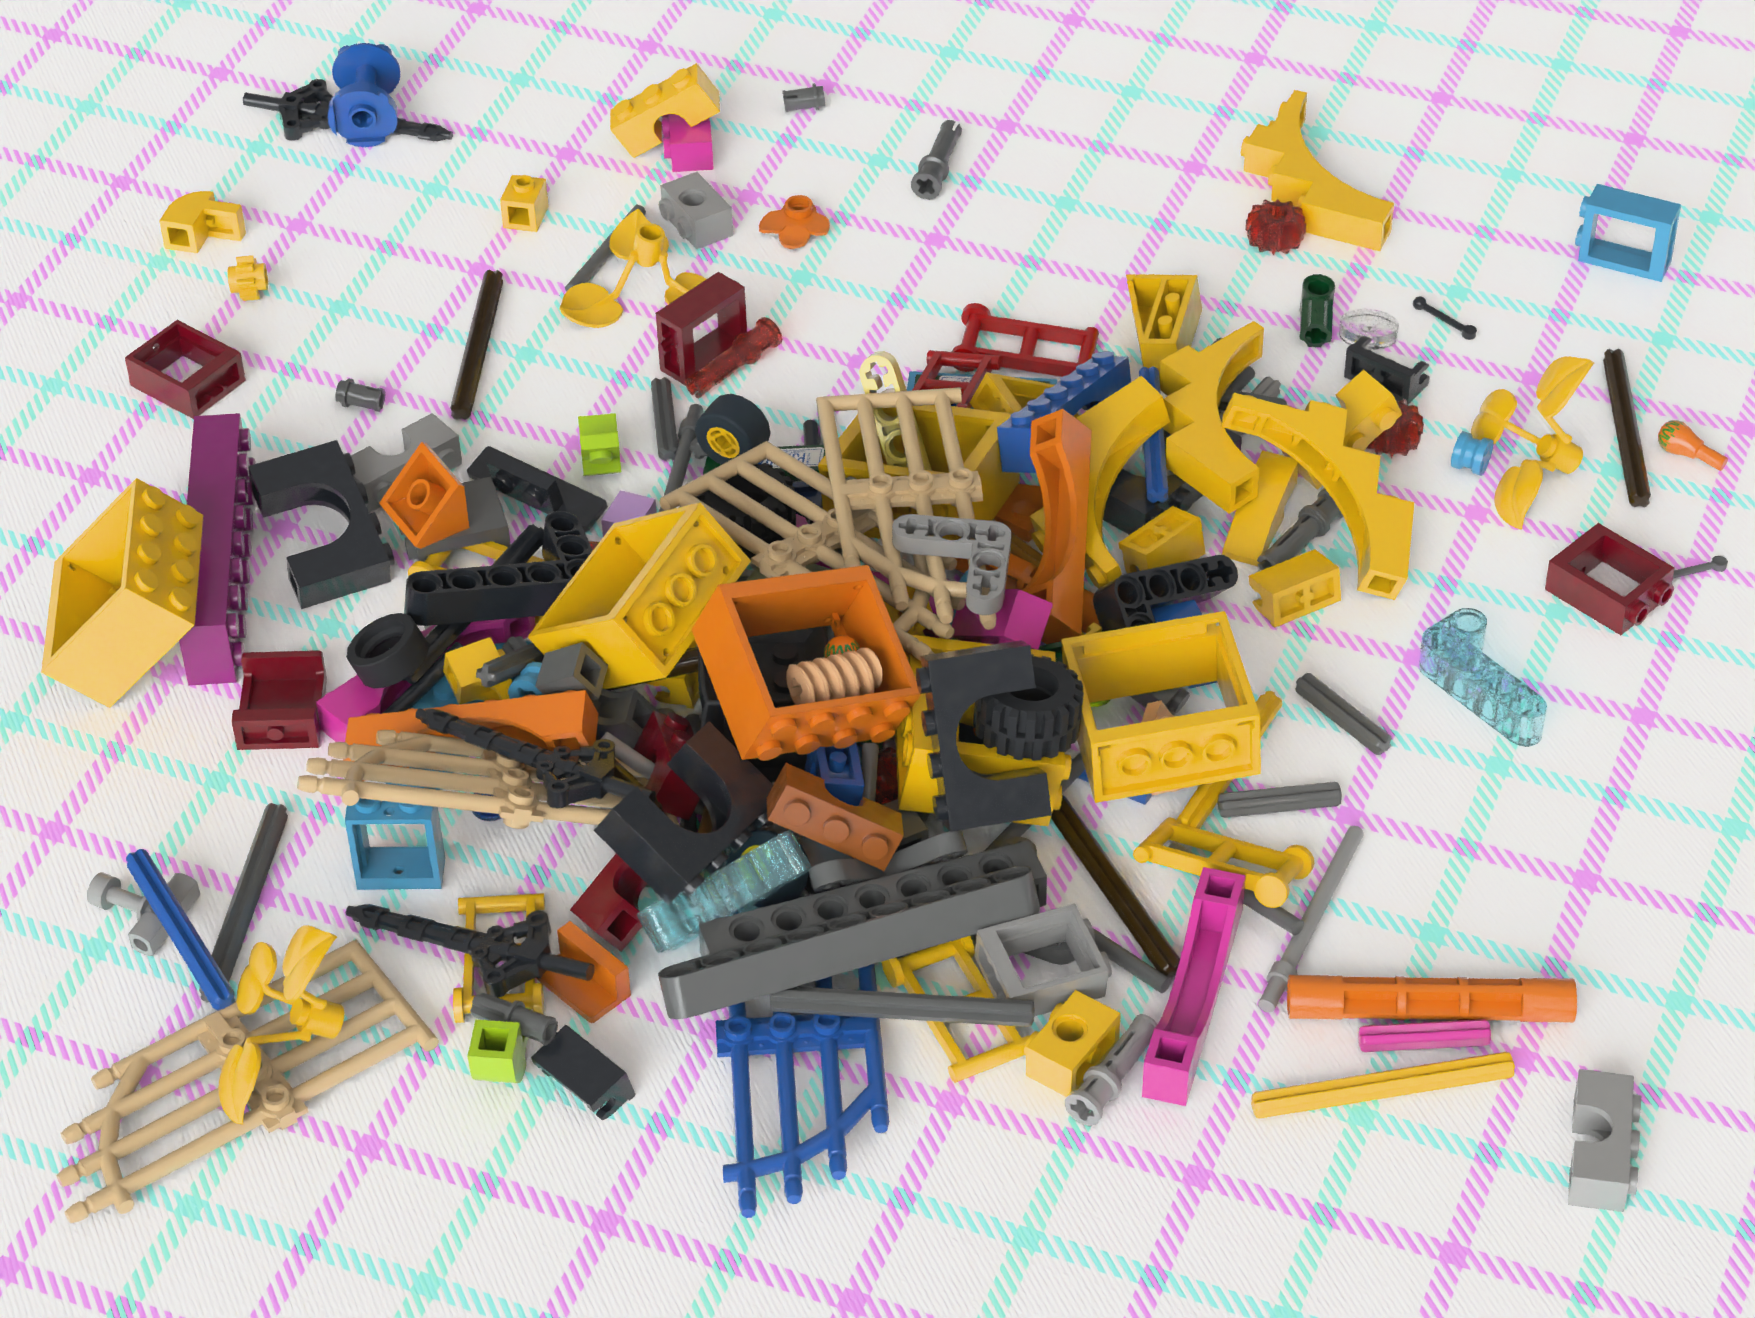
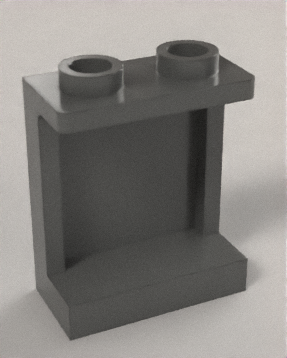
[399,477,511,562]

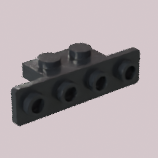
[467,446,608,532]

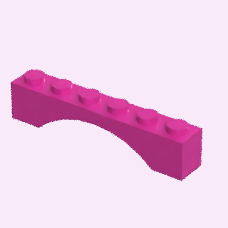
[316,616,536,742]
[1142,867,1246,1106]

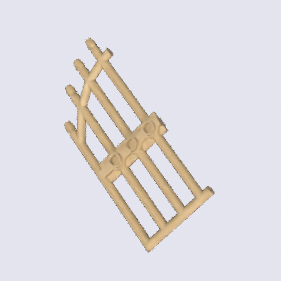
[816,387,1005,630]
[659,441,966,661]
[297,730,680,829]
[56,939,439,1224]

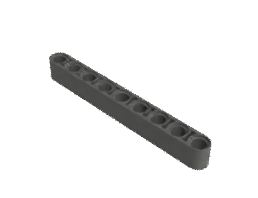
[658,866,1041,1020]

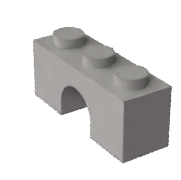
[351,413,462,513]
[1567,1069,1642,1212]

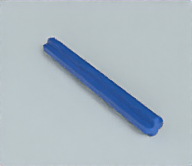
[1139,366,1168,503]
[126,849,235,1011]

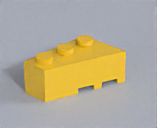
[1126,274,1202,378]

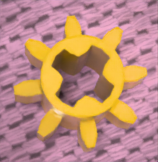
[227,255,268,301]

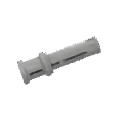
[1064,1014,1157,1126]

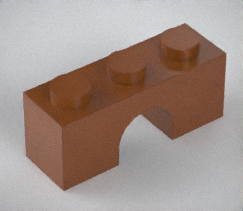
[767,763,904,871]

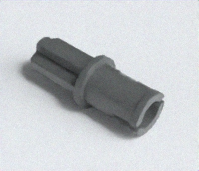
[470,993,558,1045]

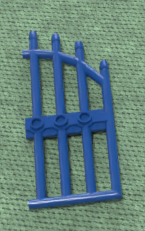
[710,914,890,1218]

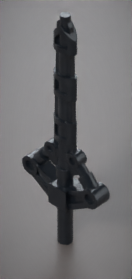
[242,79,453,142]
[415,708,656,809]
[345,904,595,998]

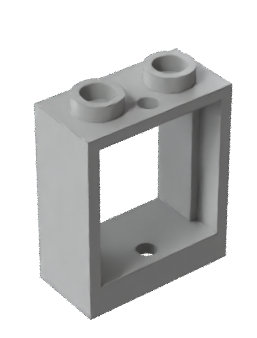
[974,903,1112,1016]

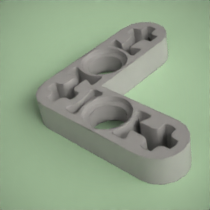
[892,514,1011,615]

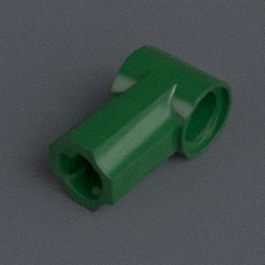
[1299,274,1335,348]

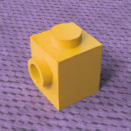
[500,175,549,232]

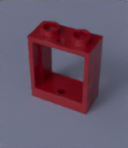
[656,271,748,386]
[125,319,246,419]
[1545,523,1675,636]

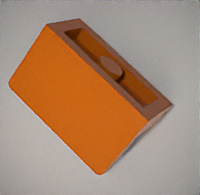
[536,921,631,1023]

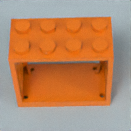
[692,565,921,761]

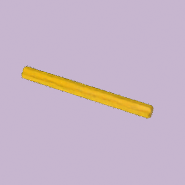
[1251,1052,1515,1119]

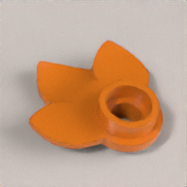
[759,195,830,249]

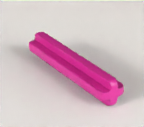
[1358,1019,1491,1052]

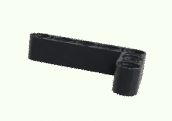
[404,511,593,626]

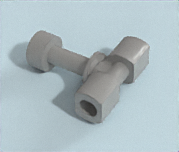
[87,872,201,956]

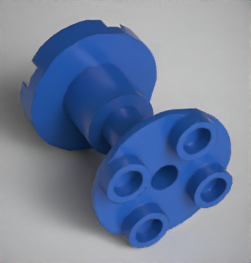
[328,43,401,147]

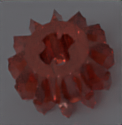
[1245,199,1307,256]
[1366,399,1424,459]

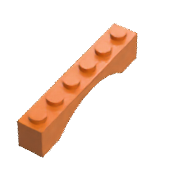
[1022,409,1092,644]
[344,690,598,781]

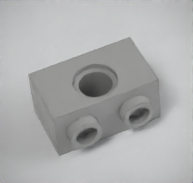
[658,171,733,250]

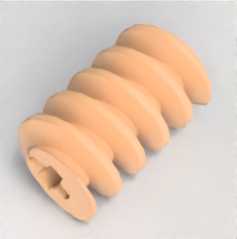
[786,648,882,705]

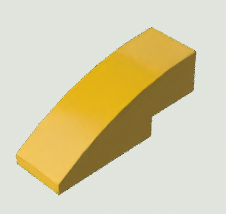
[1222,450,1299,567]

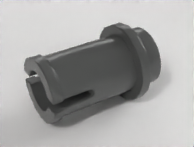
[782,83,826,113]
[335,378,386,412]

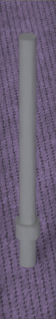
[1258,826,1364,1013]

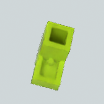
[578,413,622,476]
[467,1007,531,1084]

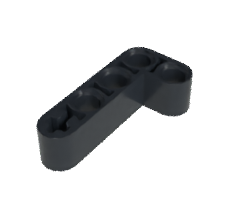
[1093,555,1238,632]

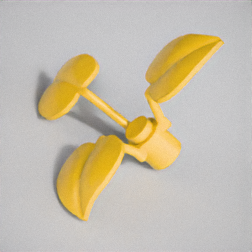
[559,209,706,328]
[1471,356,1595,530]
[218,925,344,1125]

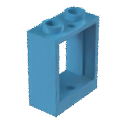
[1575,184,1681,282]
[345,788,446,890]

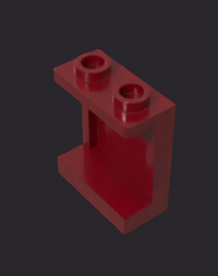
[231,650,327,750]

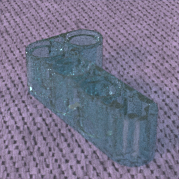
[1418,608,1547,747]
[636,830,812,954]

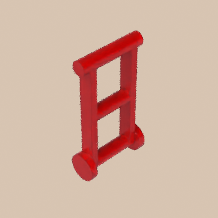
[951,303,1099,377]
[912,350,1002,408]

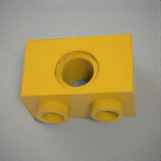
[1024,990,1121,1097]

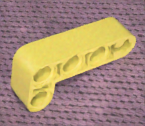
[859,351,932,471]

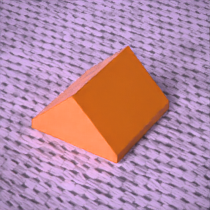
[379,441,470,549]

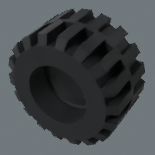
[697,463,796,560]
[973,654,1084,761]

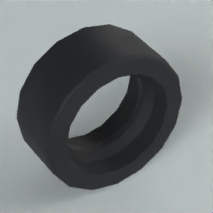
[346,613,429,689]

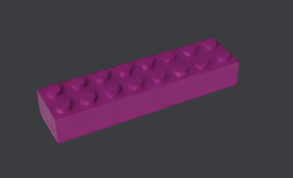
[179,413,256,686]

